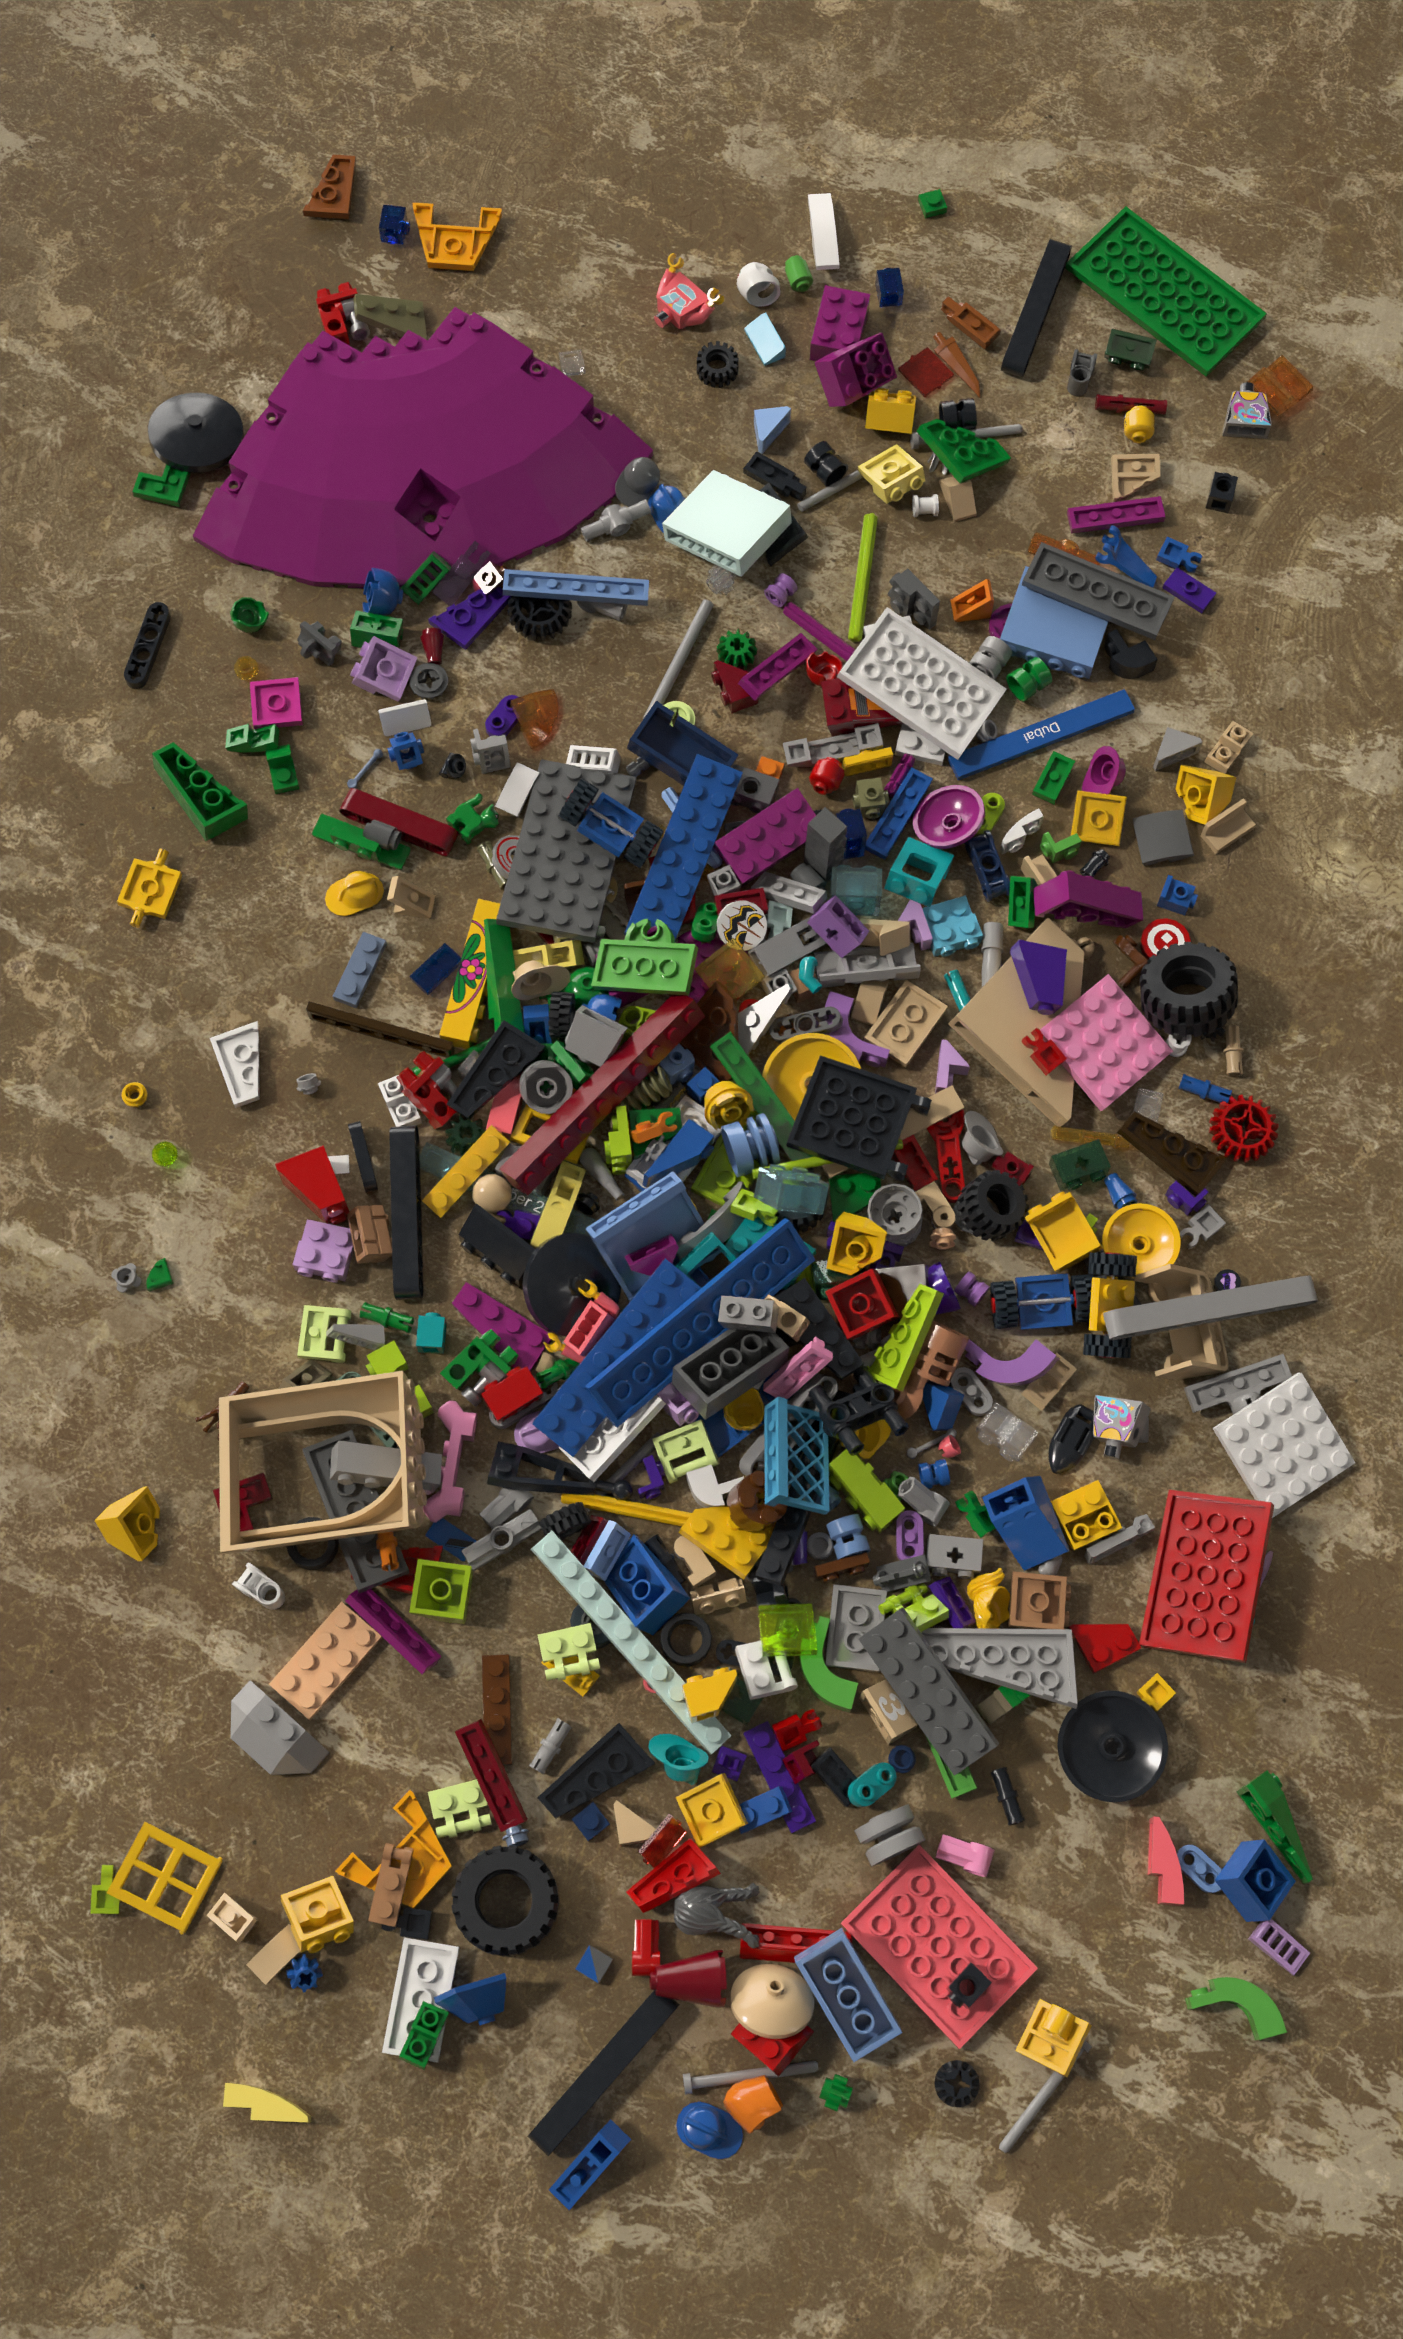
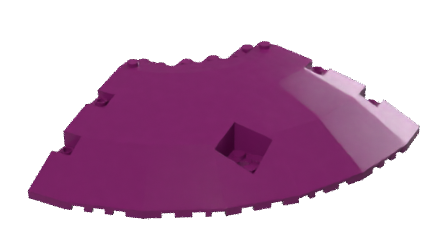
[193,307,653,588]

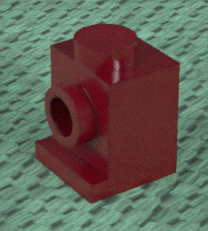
[991,1151,1034,1186]

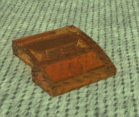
[1247,355,1313,416]

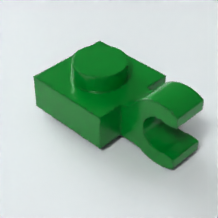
[955,1491,997,1538]

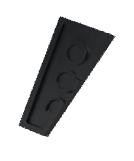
[447,1020,547,1119]
[774,1278,864,1380]
[537,1723,655,1819]

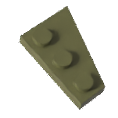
[353,294,427,340]

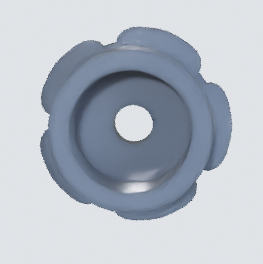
[502,1825,529,1847]

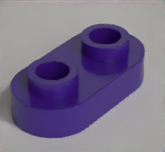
[485,695,524,737]

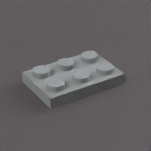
[825,1585,887,1673]

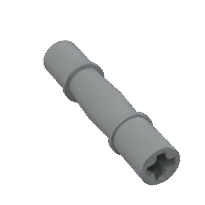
[981,922,1004,987]

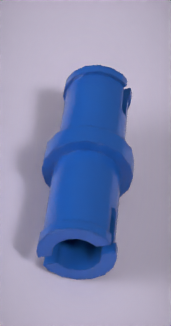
[1178,1074,1232,1103]

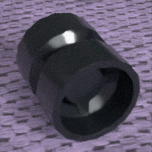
[939,398,977,430]
[804,441,848,487]

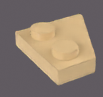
[1111,454,1161,501]

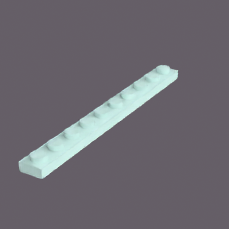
[531,1531,731,1755]

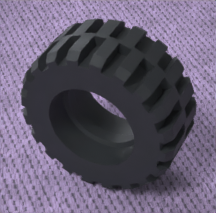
[1140,942,1238,1037]
[452,1845,559,1956]

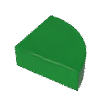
[146,1258,174,1292]

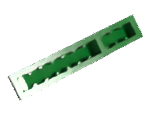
[484,919,524,1032]

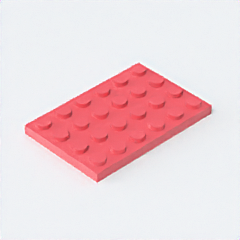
[841,1845,1038,2049]

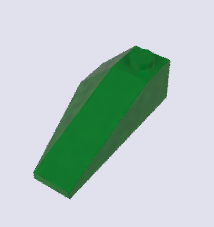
[1236,1770,1313,1884]

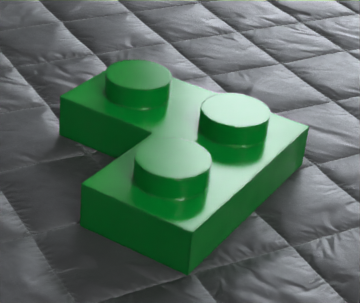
[132,465,191,507]

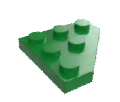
[917,419,1011,483]

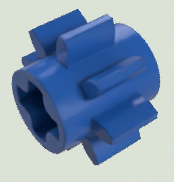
[286,1954,323,1993]

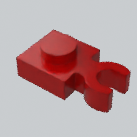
[1022,1028,1067,1076]

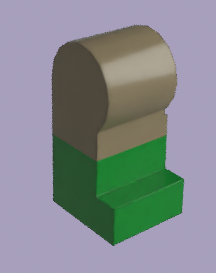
[976,1686,1030,1725]

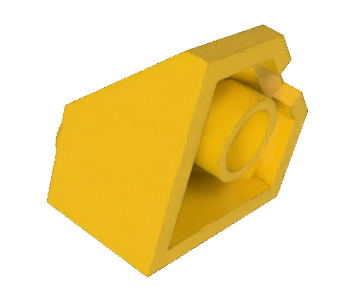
[1175,765,1236,825]
[826,1212,887,1275]
[95,1486,160,1561]

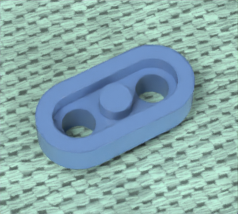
[1176,1845,1222,1893]

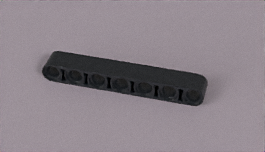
[1000,239,1072,378]
[389,1125,424,1300]
[527,1990,680,2156]

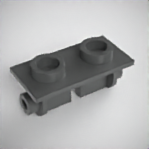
[873,1554,932,1592]

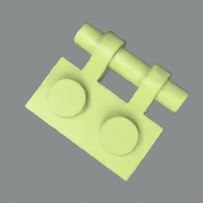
[538,1623,600,1681]
[428,1779,492,1838]

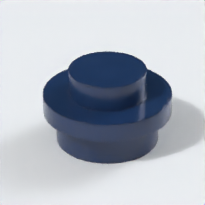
[888,1745,916,1773]

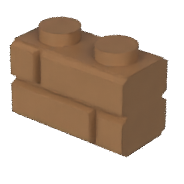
[347,1205,392,1264]

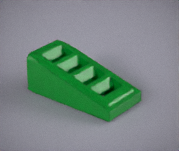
[401,551,451,605]

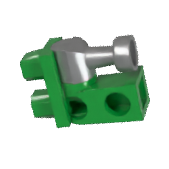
[440,1329,519,1407]

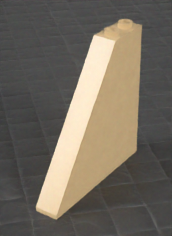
[948,918,1084,1128]

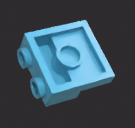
[922,895,983,957]

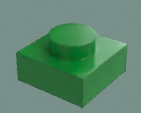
[918,189,947,219]

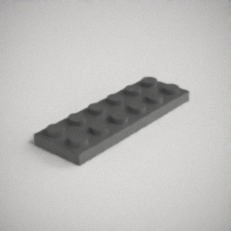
[1022,542,1175,640]
[302,1430,409,1593]
[859,1607,999,1776]

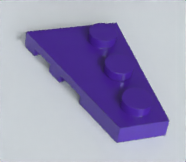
[428,587,511,650]

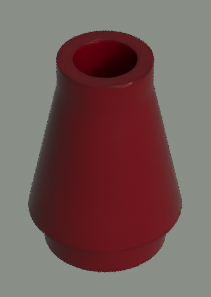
[420,628,444,665]

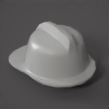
[962,1111,1003,1165]

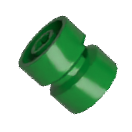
[1006,657,1053,702]

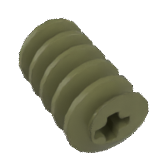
[620,1065,673,1114]

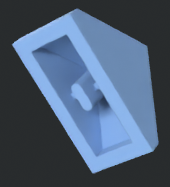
[754,406,791,454]

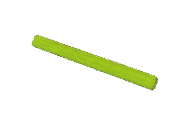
[848,513,878,643]

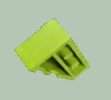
[829,1449,905,1534]

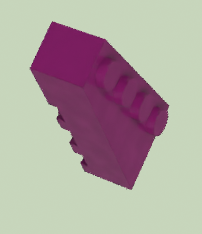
[1033,870,1143,928]

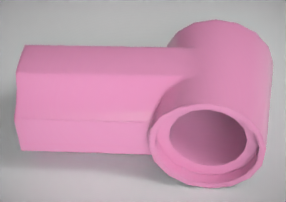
[935,1834,995,1877]

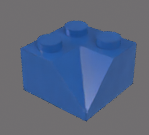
[1215,1839,1296,1922]

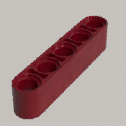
[339,788,459,856]

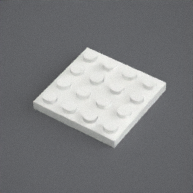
[1212,1373,1355,1518]

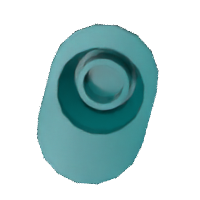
[648,1734,709,1785]

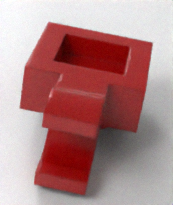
[772,1709,823,1751]

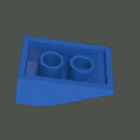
[604,1535,690,1635]

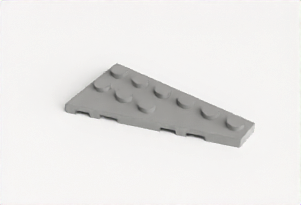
[921,1628,1078,1709]

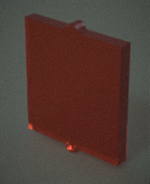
[898,347,954,397]
[638,1814,687,1868]

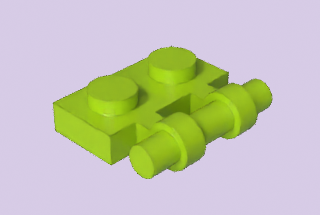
[878,1583,949,1632]

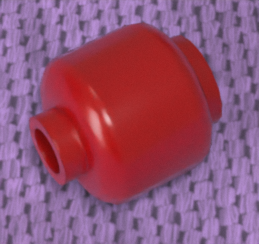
[809,757,845,795]

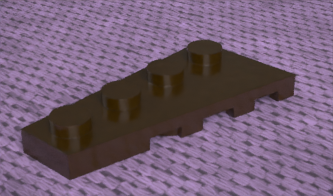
[1117,1111,1227,1197]

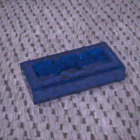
[409,943,461,995]

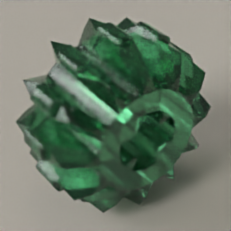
[445,1115,486,1157]

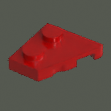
[1068,1624,1141,1674]

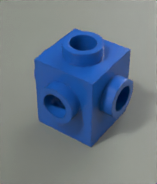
[387,732,424,770]

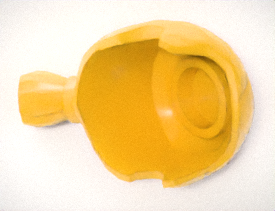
[723,1387,765,1431]

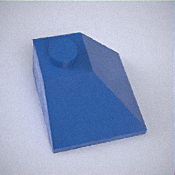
[434,1973,507,2026]

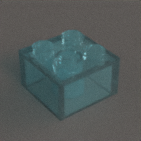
[829,865,882,916]
[754,1164,829,1215]

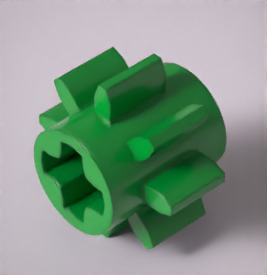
[819,2074,853,2111]

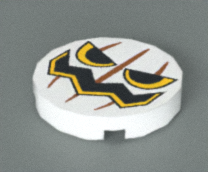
[717,900,767,951]

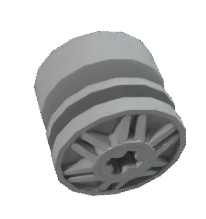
[867,1184,922,1247]

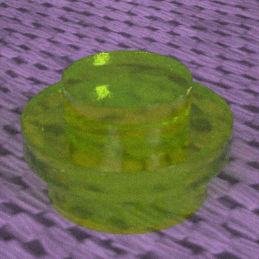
[152,1141,178,1167]

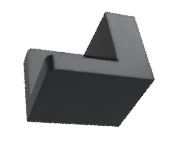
[751,1577,790,1615]

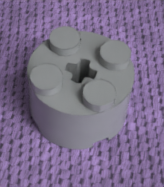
[519,1060,573,1114]

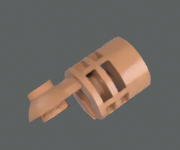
[890,1320,970,1419]

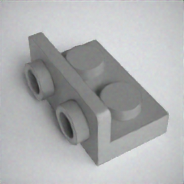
[470,729,511,774]

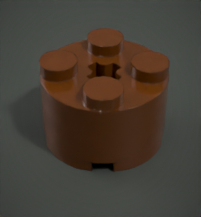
[727,1471,789,1532]

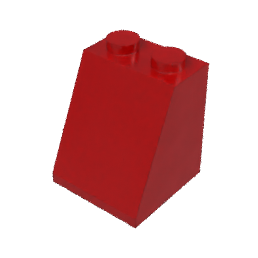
[275,1145,349,1225]

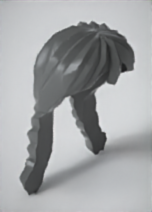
[674,1883,760,1948]

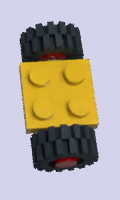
[1083,1253,1137,1358]

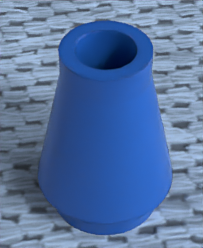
[1104,1173,1137,1210]

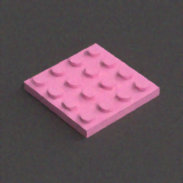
[1040,974,1173,1111]

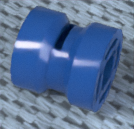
[918,1459,950,1489]

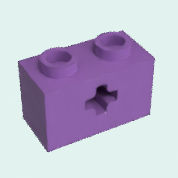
[807,895,869,958]

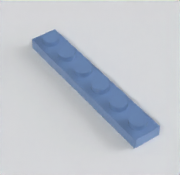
[503,569,649,606]

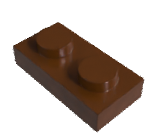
[814,1552,870,1583]

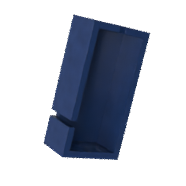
[627,701,738,786]

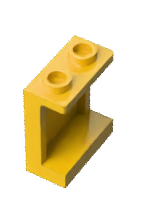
[1025,1191,1103,1274]

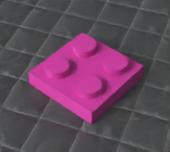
[250,677,303,729]

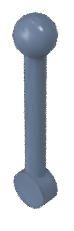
[347,749,383,789]

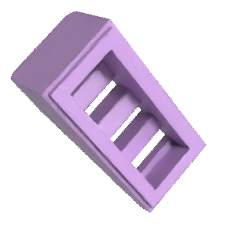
[1248,1919,1310,1976]

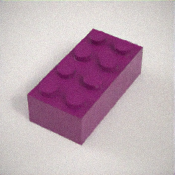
[714,787,816,888]

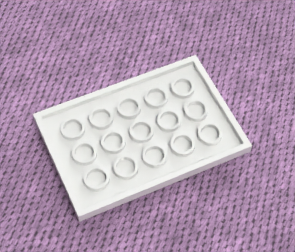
[837,607,1006,760]

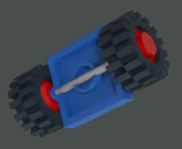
[558,778,664,868]
[990,1273,1095,1330]

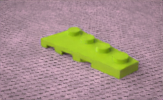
[866,1284,944,1391]

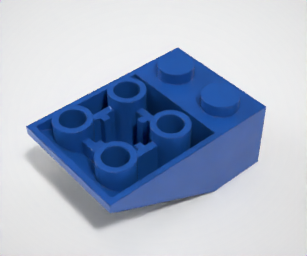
[982,1476,1070,1571]

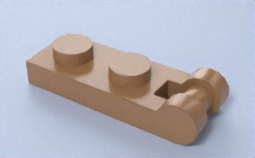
[368,1843,414,1927]

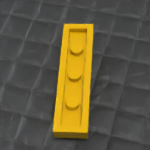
[422,1125,510,1218]

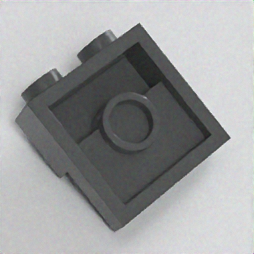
[888,568,940,630]

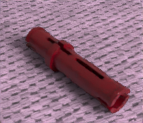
[1095,394,1167,415]

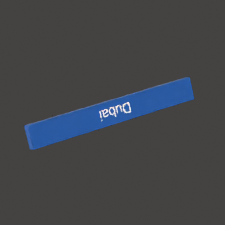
[948,689,1135,780]

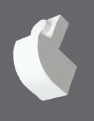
[686,1465,744,1508]

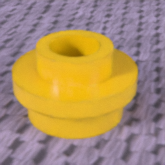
[122,1082,148,1107]

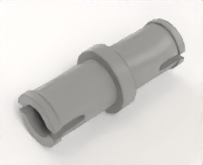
[529,1718,572,1775]

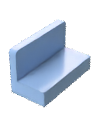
[584,1520,631,1581]

